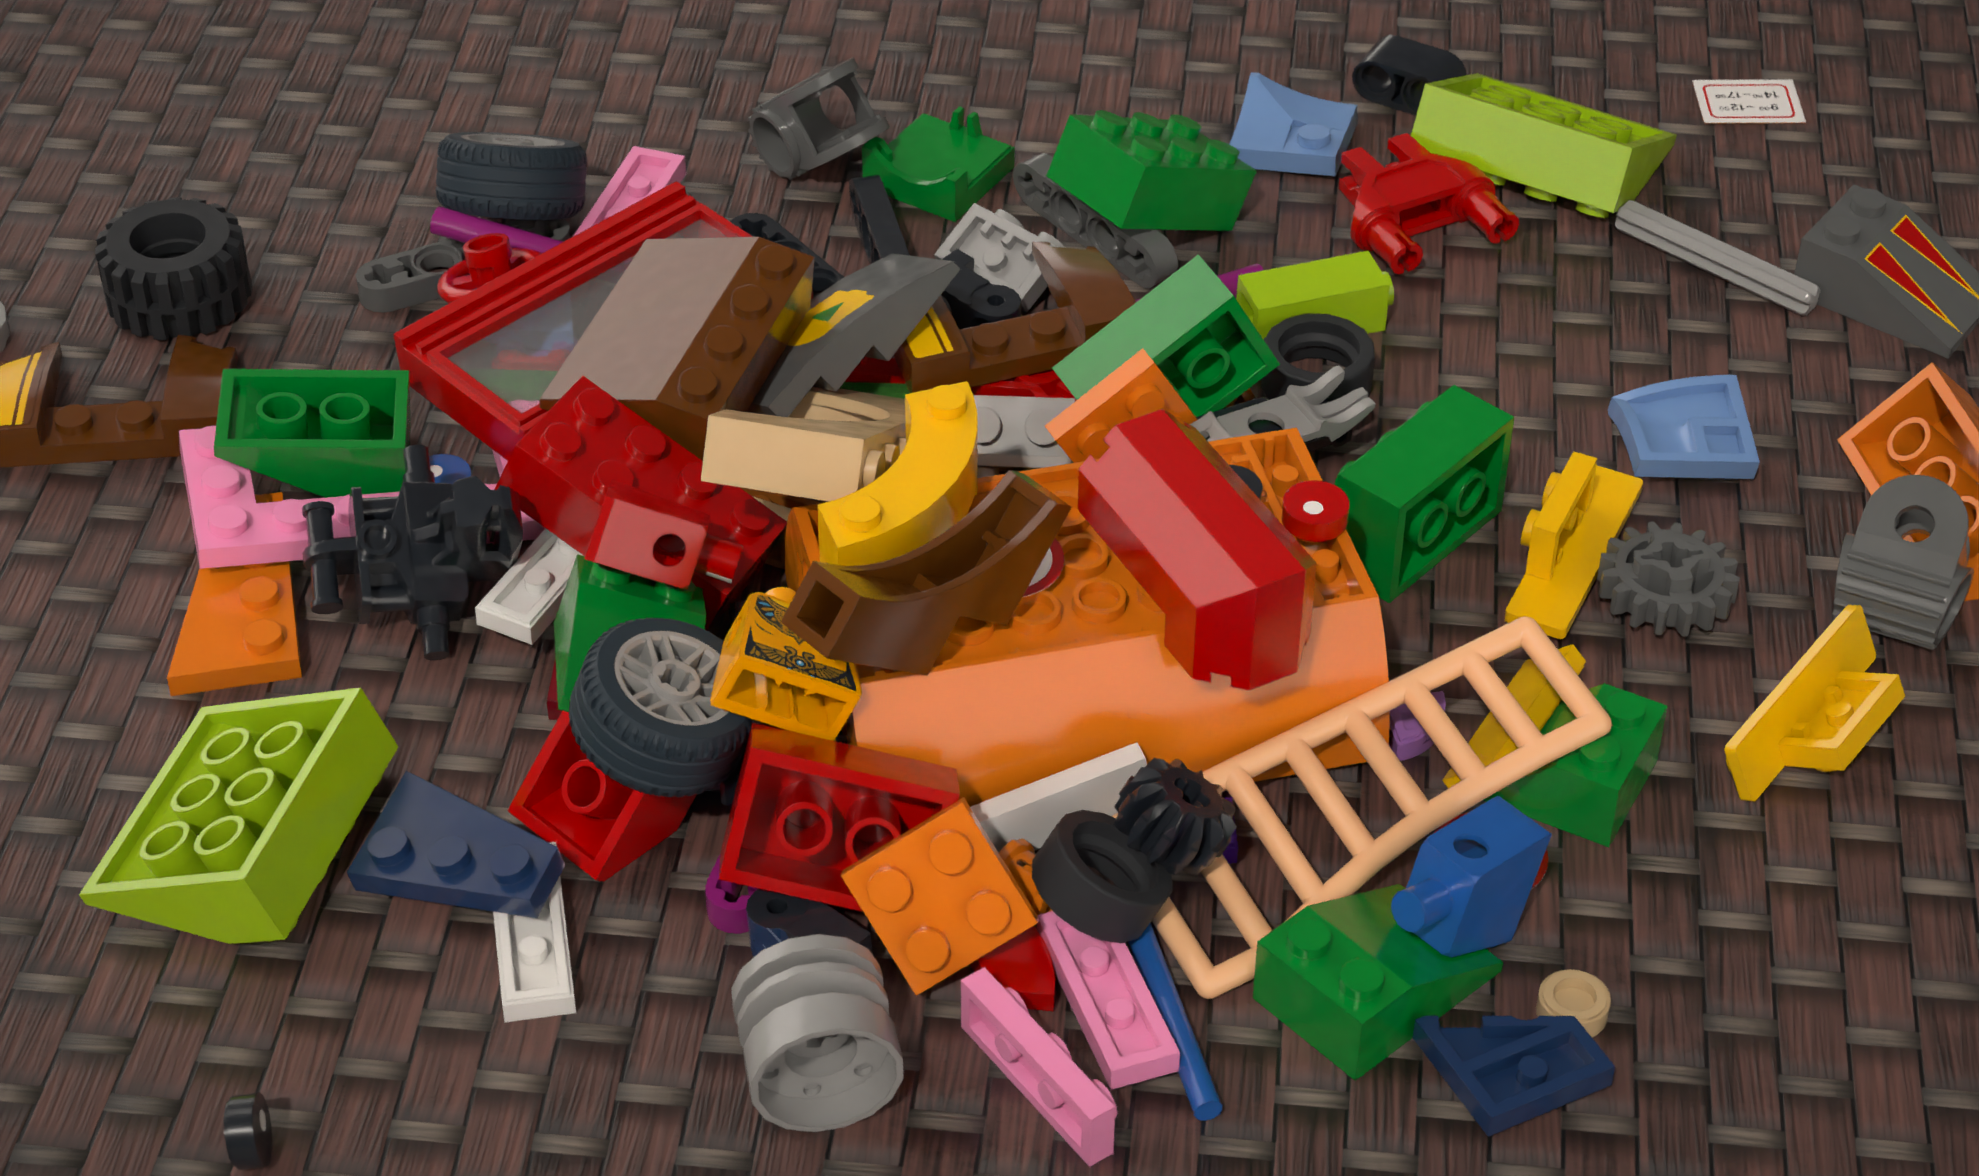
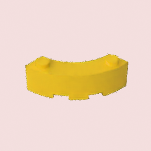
[817,381,978,566]

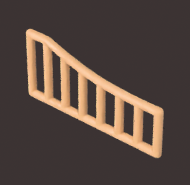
[1111,616,1612,999]

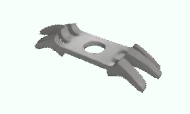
[1190,365,1376,442]

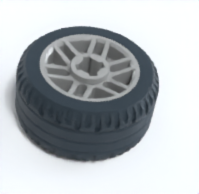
[436,132,587,220]
[569,618,757,797]

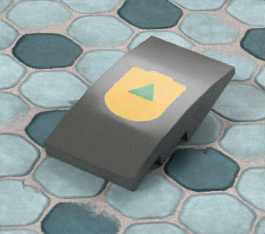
[747,253,960,417]

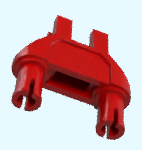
[1339,133,1519,274]

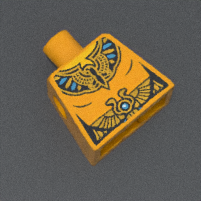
[710,587,862,741]

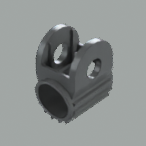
[748,57,890,180]
[1832,475,1974,650]

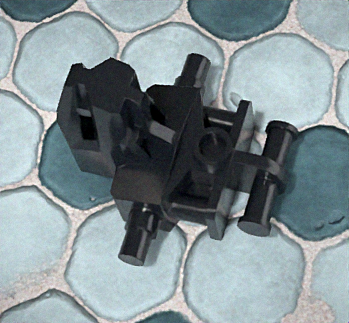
[302,445,523,660]

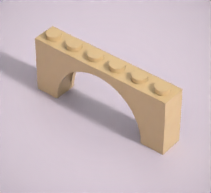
[701,387,906,502]

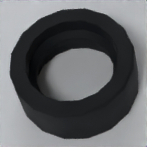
[1261,313,1375,402]
[1032,810,1172,943]

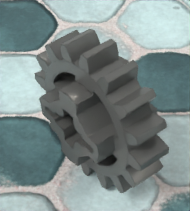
[1597,522,1740,636]

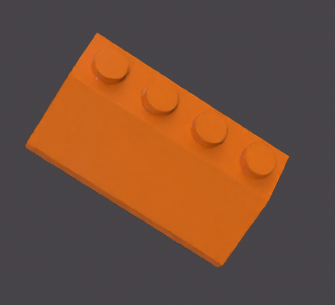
[1837,362,1979,601]

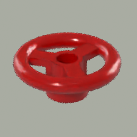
[437,233,542,303]

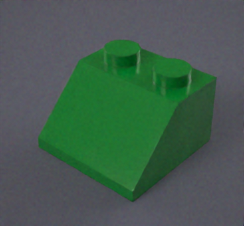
[1483,683,1668,847]

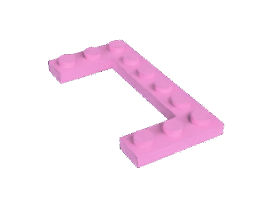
[179,402,546,569]

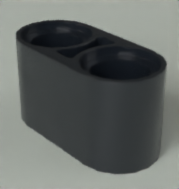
[1352,35,1467,116]

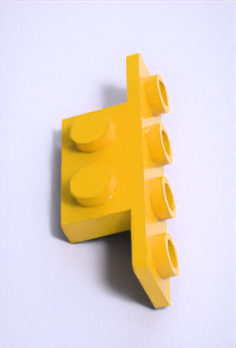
[1505,451,1643,639]
[1725,605,1905,801]

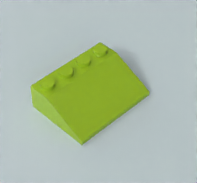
[1411,73,1677,218]
[79,688,399,944]

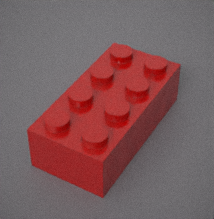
[494,376,787,631]

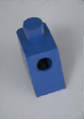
[1391,796,1552,958]

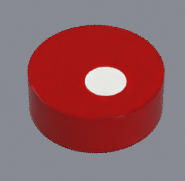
[1281,480,1349,542]

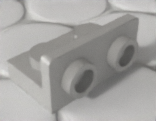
[934,203,1065,313]
[973,395,1075,478]

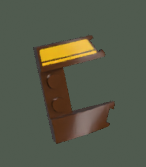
[894,241,1136,393]
[0,335,238,468]

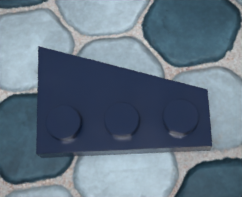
[346,771,565,918]

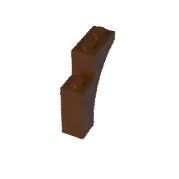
[781,470,1072,675]

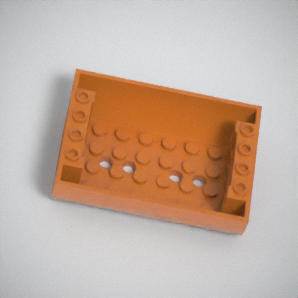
[785,427,1390,807]

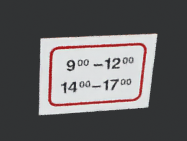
[1692,80,1806,123]

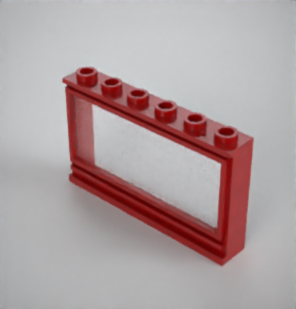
[393,181,813,461]

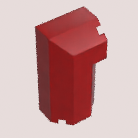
[1078,409,1317,691]

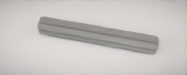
[1615,200,1820,316]

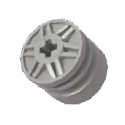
[731,934,903,1132]

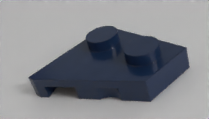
[1413,1016,1615,1137]

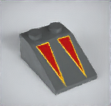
[1795,184,1979,358]

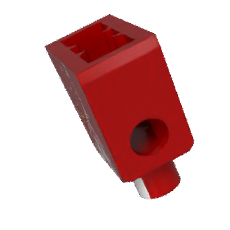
[584,480,743,589]

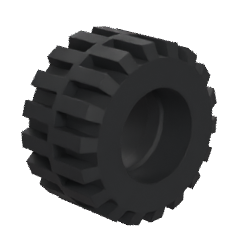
[95,197,252,340]

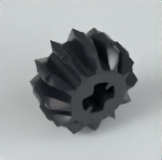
[1114,758,1236,876]

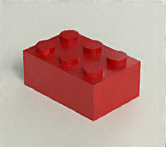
[718,723,960,912]

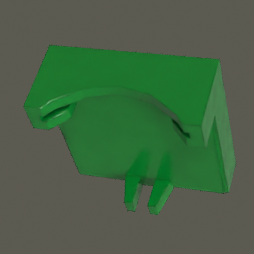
[862,106,1015,222]

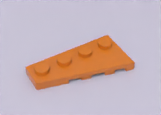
[167,492,302,696]

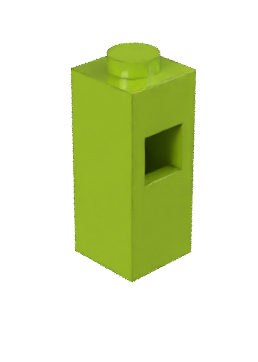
[1236,251,1394,340]

